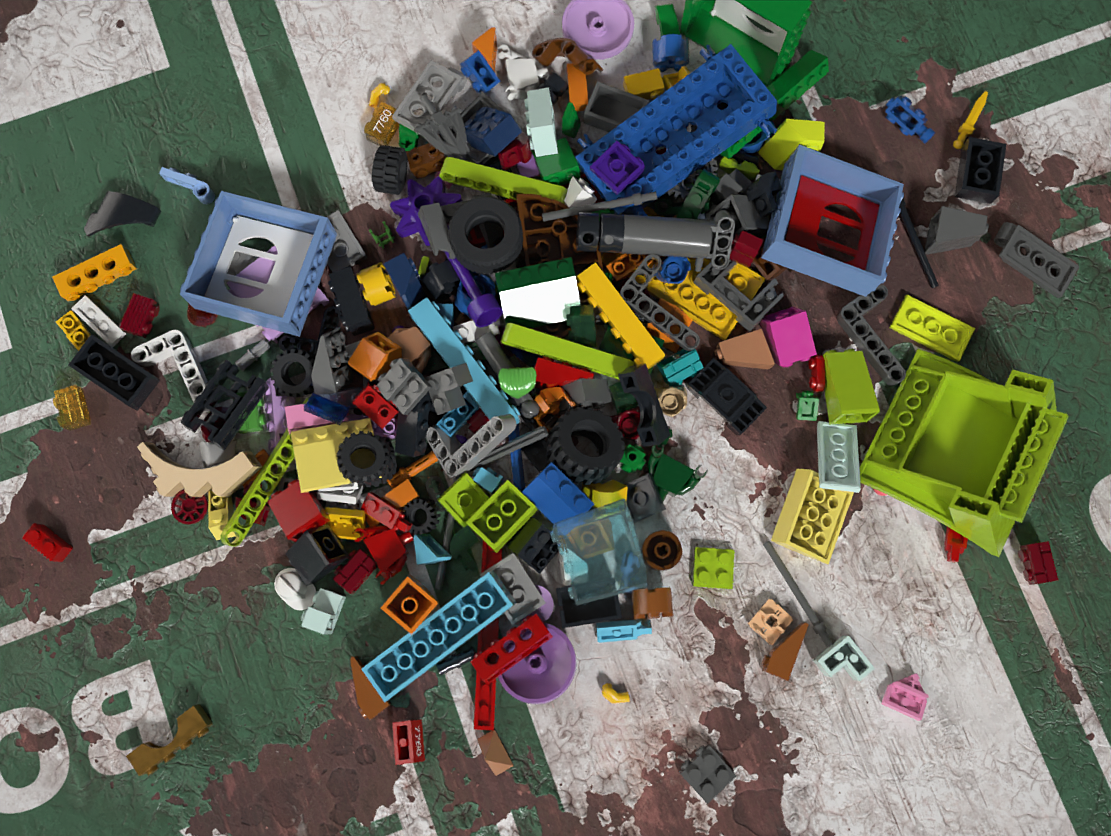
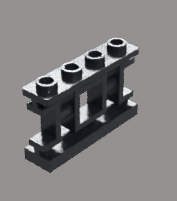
[181,360,269,451]

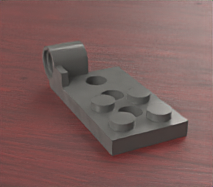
[994,222,1079,298]

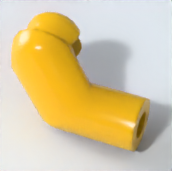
[369,83,390,108]
[602,683,629,704]

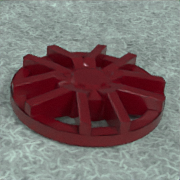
[171,489,208,525]

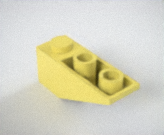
[208,488,236,540]

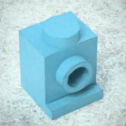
[472,466,504,495]

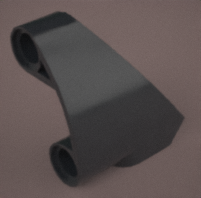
[84,191,161,237]

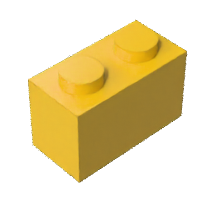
[623,68,665,100]

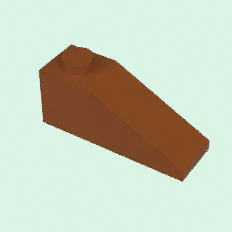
[761,622,809,681]
[350,656,392,720]

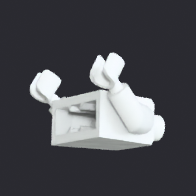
[498,44,548,101]

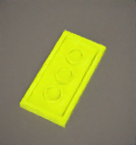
[889,294,975,362]

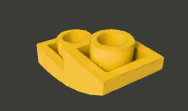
[56,310,91,351]

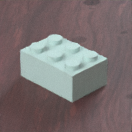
[524,88,558,157]

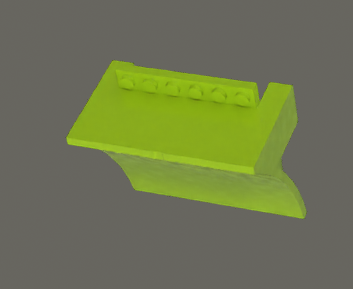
[859,349,1068,557]

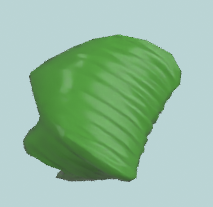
[498,367,537,399]

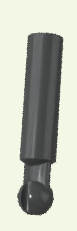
[476,332,540,418]

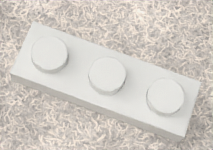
[71,296,126,347]

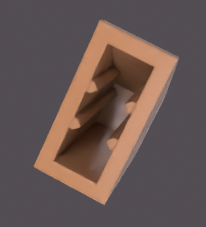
[715,329,775,369]

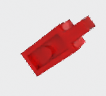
[360,492,413,532]
[944,527,968,563]

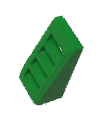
[562,102,581,138]

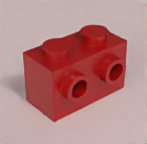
[353,384,398,429]

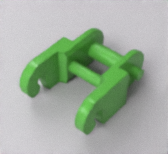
[369,221,394,249]

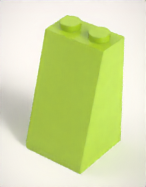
[823,349,880,425]

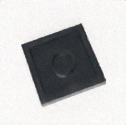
[623,473,666,524]

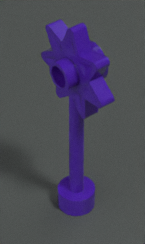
[390,176,503,327]

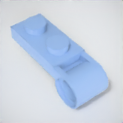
[159,167,215,204]

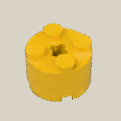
[356,262,396,306]

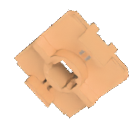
[748,599,793,645]

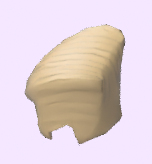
[655,386,687,417]

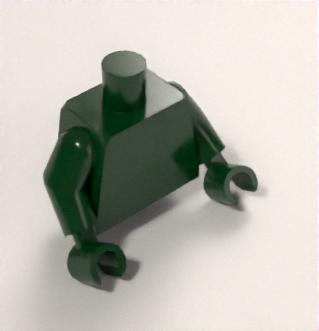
[647,445,708,502]

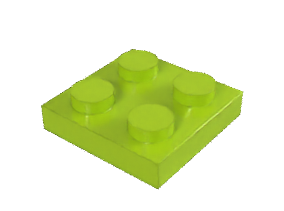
[437,472,489,528]
[693,547,734,589]

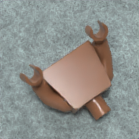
[388,327,431,374]

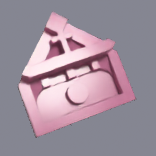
[881,673,929,721]

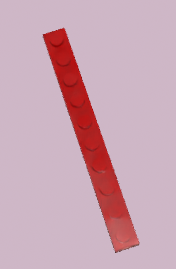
[474,540,503,730]

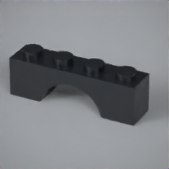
[618,363,670,447]

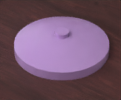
[562,0,634,60]

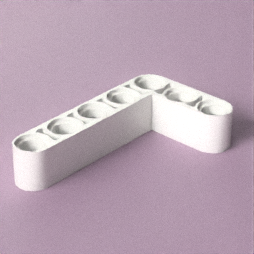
[131,330,218,416]

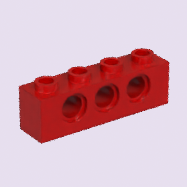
[470,614,553,685]

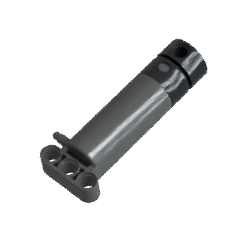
[576,210,735,272]

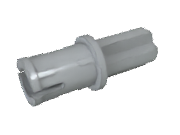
[235,339,270,371]

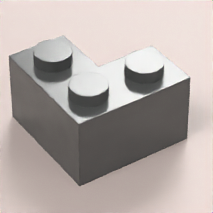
[710,168,752,206]
[425,363,473,415]
[559,378,612,411]

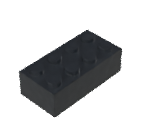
[68,334,160,411]

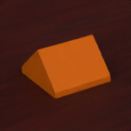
[472,27,498,73]

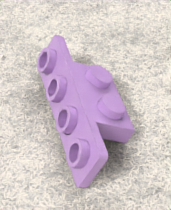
[264,378,295,453]

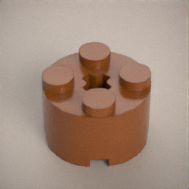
[632,588,674,619]

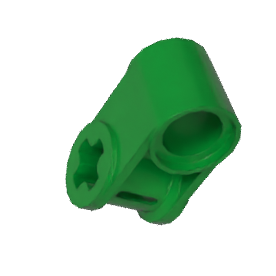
[399,124,420,151]

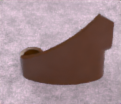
[532,38,604,75]

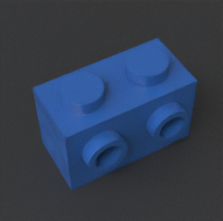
[460,50,501,93]

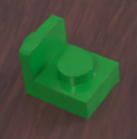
[796,391,819,421]

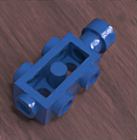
[885,96,936,144]

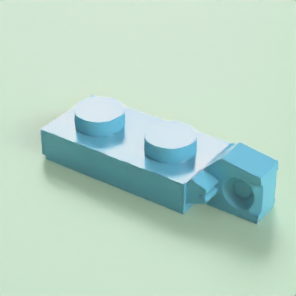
[596,619,652,643]

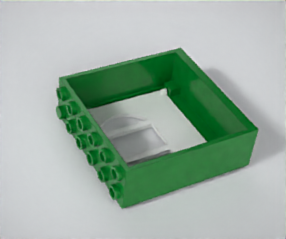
[680,0,812,87]

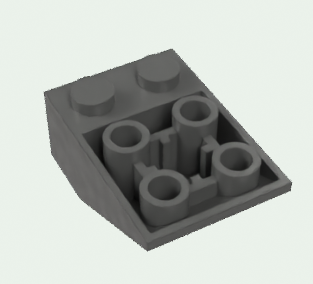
[311,327,353,395]

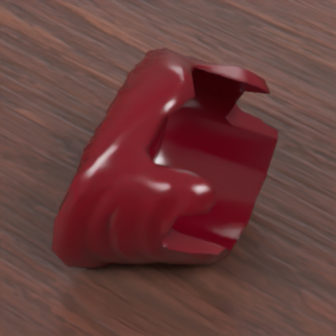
[610,406,640,440]

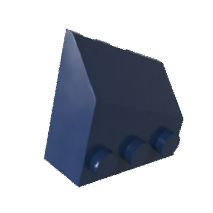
[384,253,426,328]

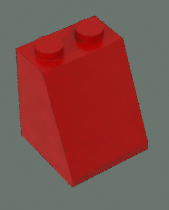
[267,479,331,542]

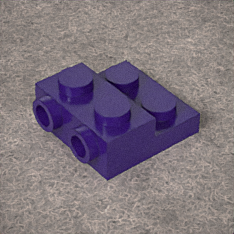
[590,141,645,195]

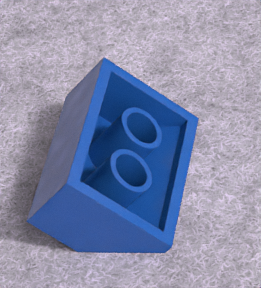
[521,462,594,534]

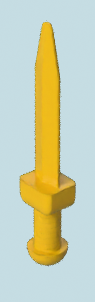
[953,91,988,149]

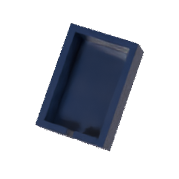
[464,107,522,156]

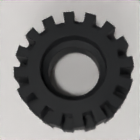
[403,498,440,534]

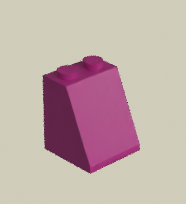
[759,307,817,367]

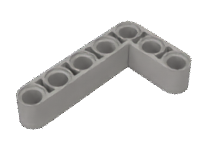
[426,414,516,477]

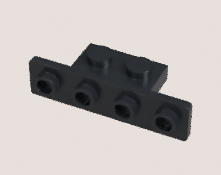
[519,412,550,473]

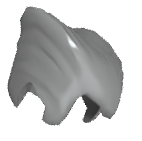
[199,439,237,469]

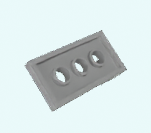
[392,60,467,135]

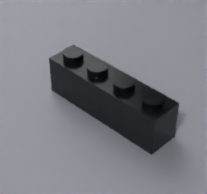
[395,377,430,457]

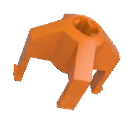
[534,387,576,432]

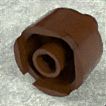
[641,530,682,571]

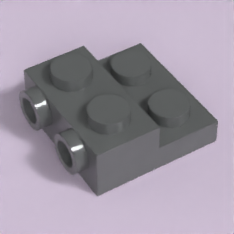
[377,358,432,415]
[679,744,736,804]

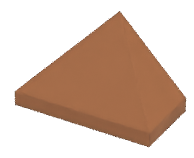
[477,729,514,776]

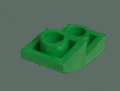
[655,4,680,36]

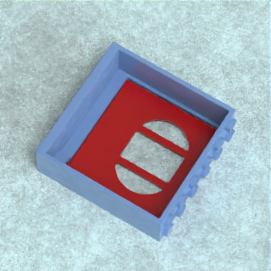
[761,144,904,297]

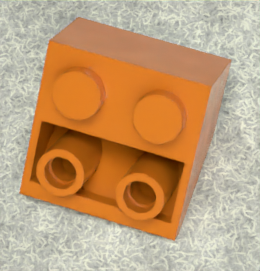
[348,332,402,381]

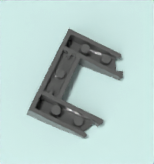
[418,193,504,259]
[693,256,784,332]

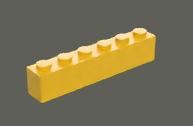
[576,262,665,370]

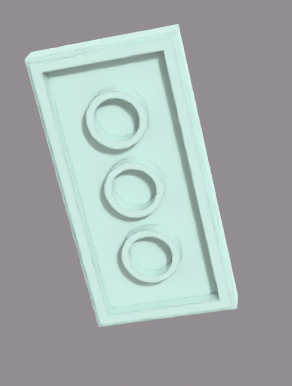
[817,421,861,493]

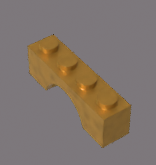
[126,704,213,776]

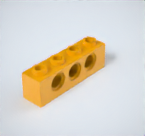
[52,244,137,301]

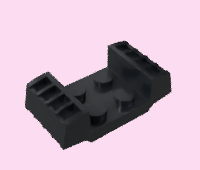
[687,358,767,435]

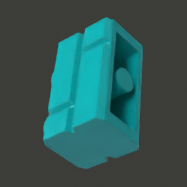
[657,345,704,387]

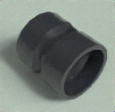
[536,72,568,107]

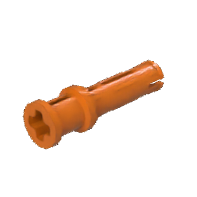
[387,451,438,489]

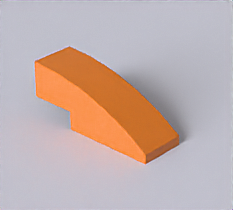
[567,63,588,112]
[365,479,420,527]

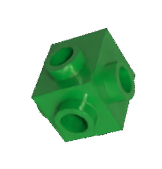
[619,444,646,473]

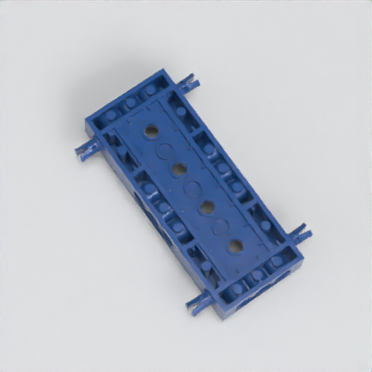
[575,44,777,216]

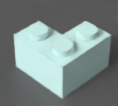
[301,588,346,634]
[813,636,875,681]

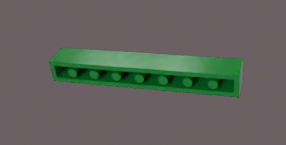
[720,50,829,159]

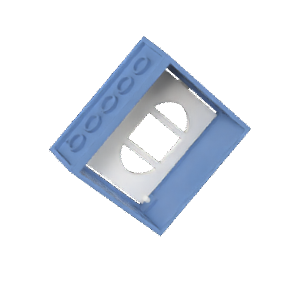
[180,191,337,337]

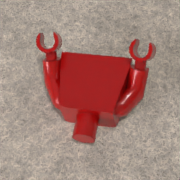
[352,526,414,585]

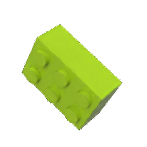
[466,480,538,553]

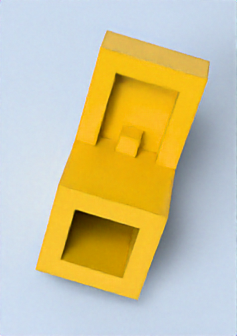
[582,479,628,510]

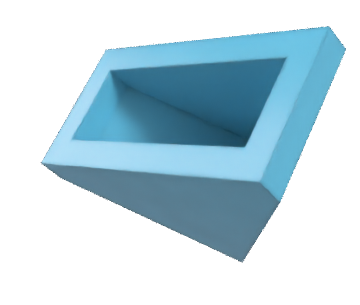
[413,534,452,565]

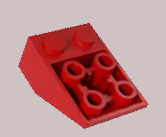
[534,357,594,390]

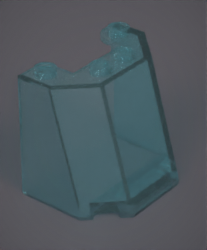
[550,499,648,605]

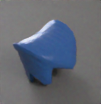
[652,256,691,284]

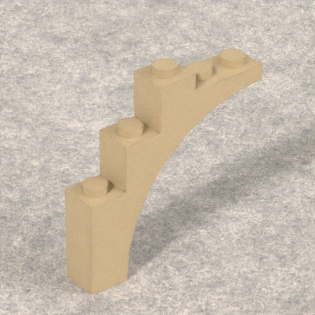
[137,442,263,497]

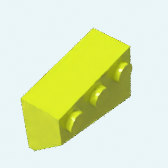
[757,119,825,170]

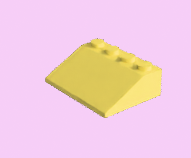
[290,418,382,493]
[771,469,854,564]

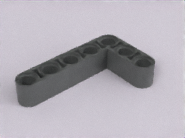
[620,254,700,351]
[837,284,906,386]

